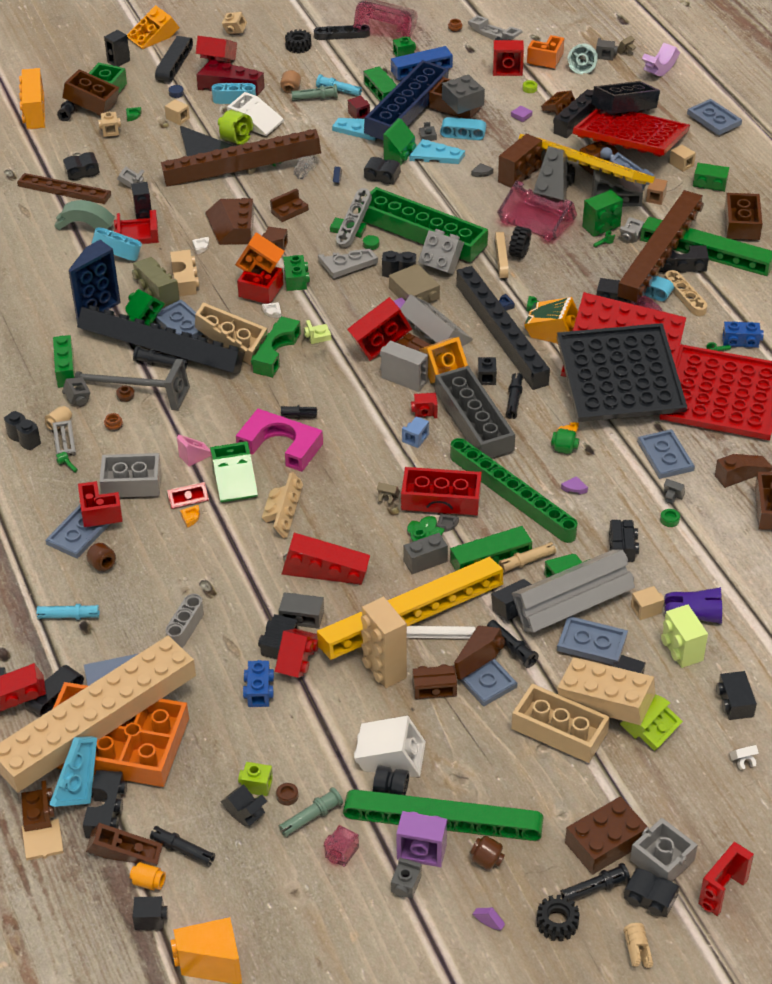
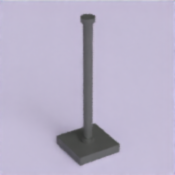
[75,359,190,411]

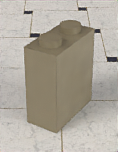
[389,264,440,303]

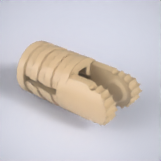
[623,923,653,968]

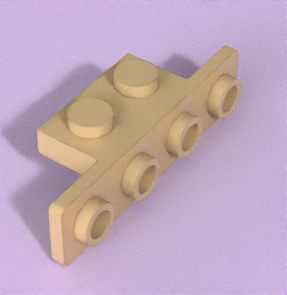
[262,472,303,539]

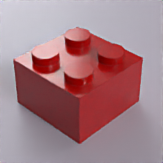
[493,40,524,76]

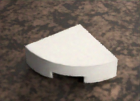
[192,237,209,254]
[262,302,281,318]

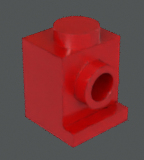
[411,393,438,419]

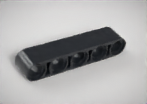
[155,36,193,82]

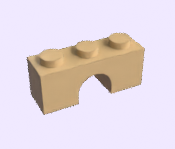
[170,250,199,296]

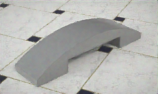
[468,15,523,40]

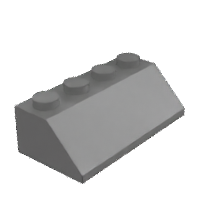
[400,294,473,346]

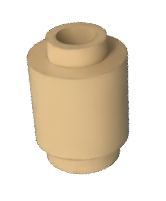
[45,406,72,430]

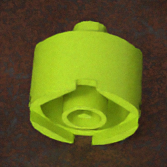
[218,110,253,145]

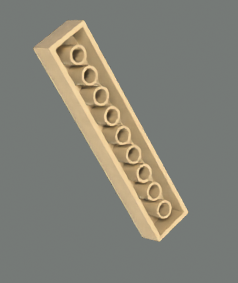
[0,635,196,793]

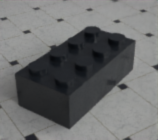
[591,81,660,115]

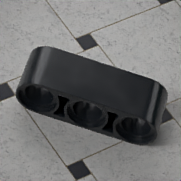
[25,665,84,717]

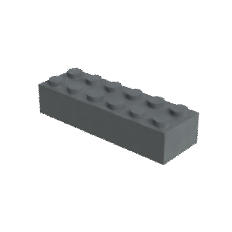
[435,366,515,458]

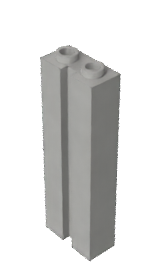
[512,550,635,632]

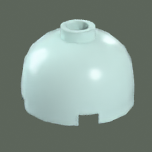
[567,43,598,74]

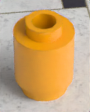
[130,862,166,891]

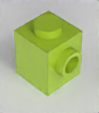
[238,762,273,796]

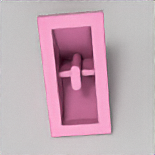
[177,435,211,467]

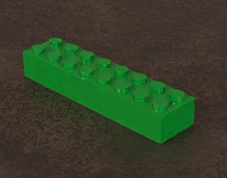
[358,187,488,263]

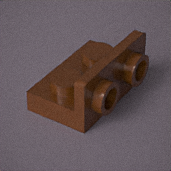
[541,90,575,115]
[270,189,309,222]
[21,780,55,832]

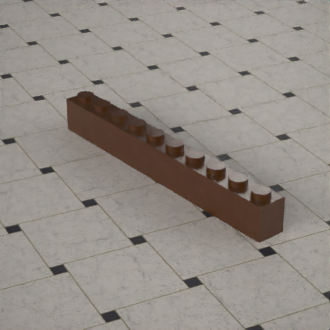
[161,129,321,187]
[617,190,704,302]

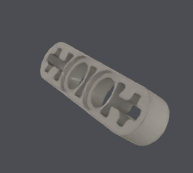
[336,188,372,248]

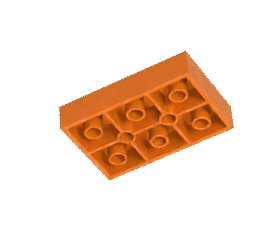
[53,682,189,787]

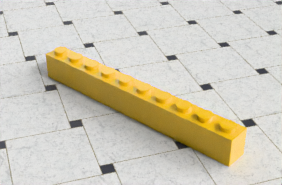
[317,557,503,660]

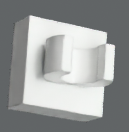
[729,745,759,770]

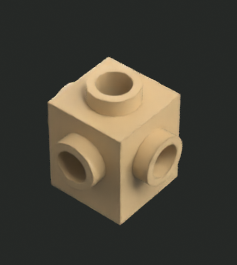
[222,12,247,34]
[98,112,121,137]

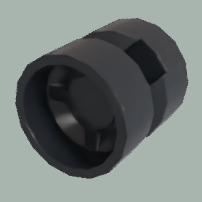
[373,765,409,795]

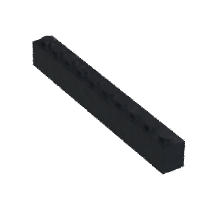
[456,266,550,390]
[77,305,245,373]

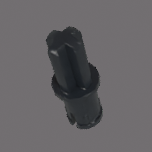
[281,405,318,419]

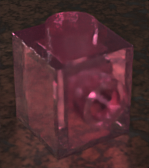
[324,825,359,867]

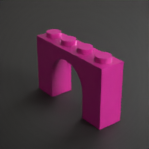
[236,408,323,472]

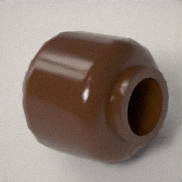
[86,543,116,572]
[470,836,505,870]

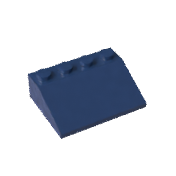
[68,240,121,325]

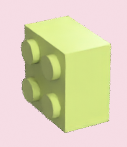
[661,605,708,668]

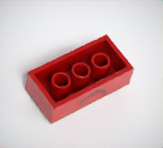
[401,467,481,515]

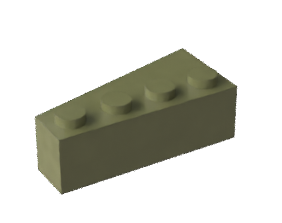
[132,257,180,309]

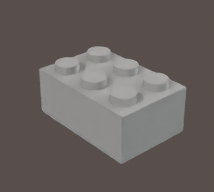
[99,453,161,497]

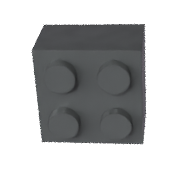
[442,74,485,114]

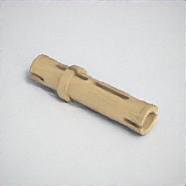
[498,542,556,573]

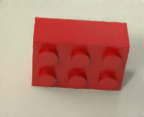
[196,36,237,63]
[347,297,412,361]

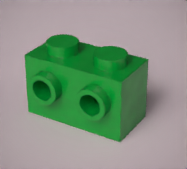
[283,255,310,291]

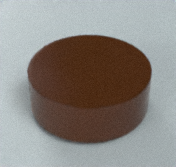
[276,783,299,806]

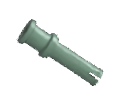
[291,84,338,101]
[278,787,343,837]

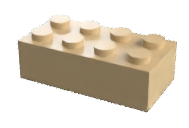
[361,596,407,689]
[557,657,656,725]
[511,684,610,763]

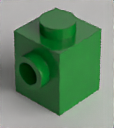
[393,37,416,57]

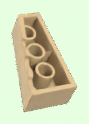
[195,302,267,366]

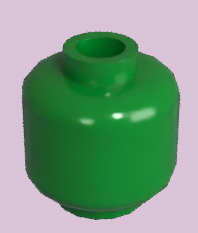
[551,428,580,454]

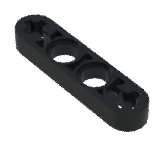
[314,25,370,40]

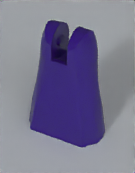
[664,587,722,624]

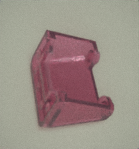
[353,0,418,38]
[497,180,577,241]

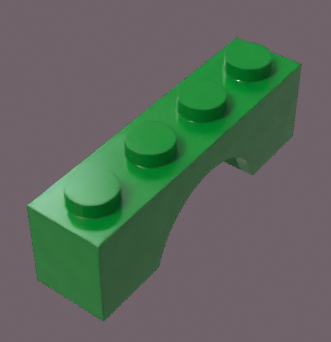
[251,316,301,378]

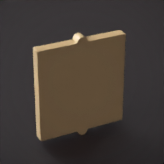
[22,818,64,861]

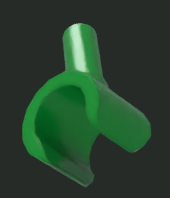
[593,231,615,247]
[706,342,731,351]
[56,452,78,473]

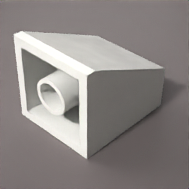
[354,716,426,777]

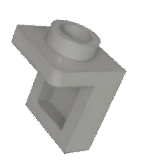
[117,166,144,189]
[620,217,644,242]

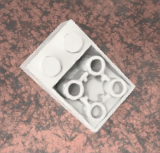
[227,92,284,136]

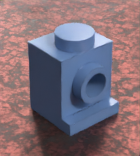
[402,417,429,448]

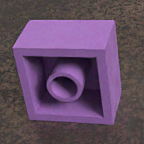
[396,811,447,867]

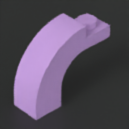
[642,43,680,76]

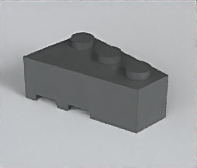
[533,146,567,205]
[592,169,643,207]

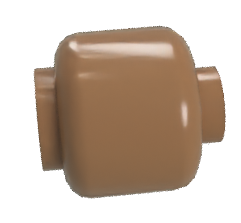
[280,70,301,93]

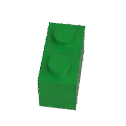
[693,163,730,192]

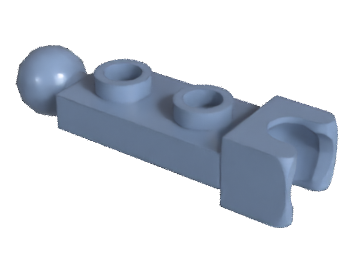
[600,147,654,190]

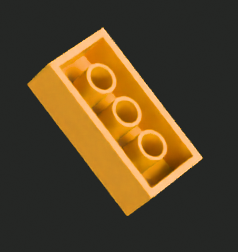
[19,68,45,129]

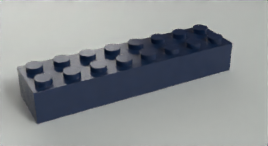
[364,60,449,140]

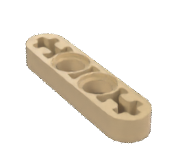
[495,232,508,278]
[665,270,707,316]

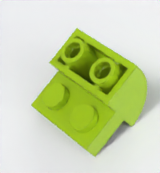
[620,694,683,751]

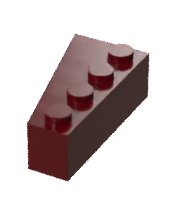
[196,59,265,96]

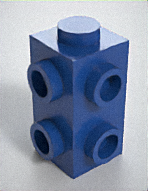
[722,321,764,348]
[243,660,274,707]

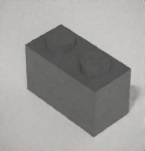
[403,533,448,574]
[279,592,324,629]

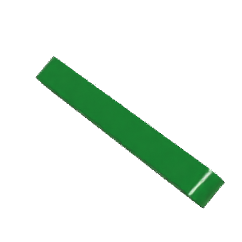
[450,438,578,543]
[343,790,544,841]

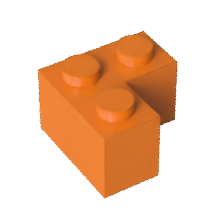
[527,35,565,68]
[235,233,285,273]

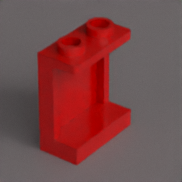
[114,210,159,244]
[698,841,754,916]

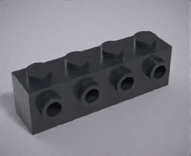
[553,89,597,139]

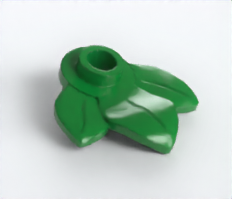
[407,516,445,542]

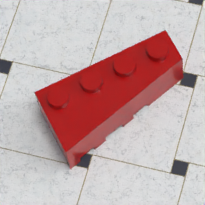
[281,532,370,585]

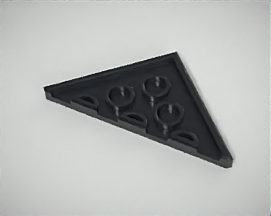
[180,126,234,156]

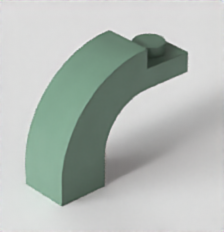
[54,200,115,230]

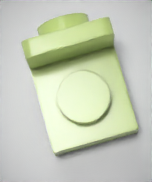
[304,320,331,344]

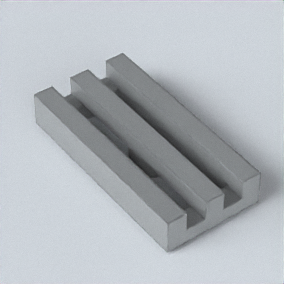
[52,420,76,456]

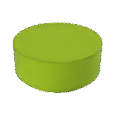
[522,80,538,93]

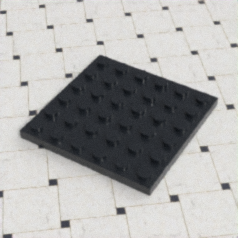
[557,323,687,422]

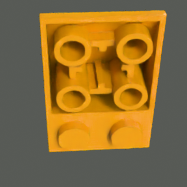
[127,5,180,49]

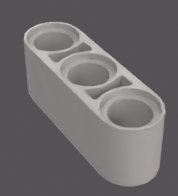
[165,594,204,648]

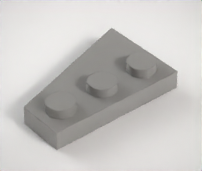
[318,249,378,278]

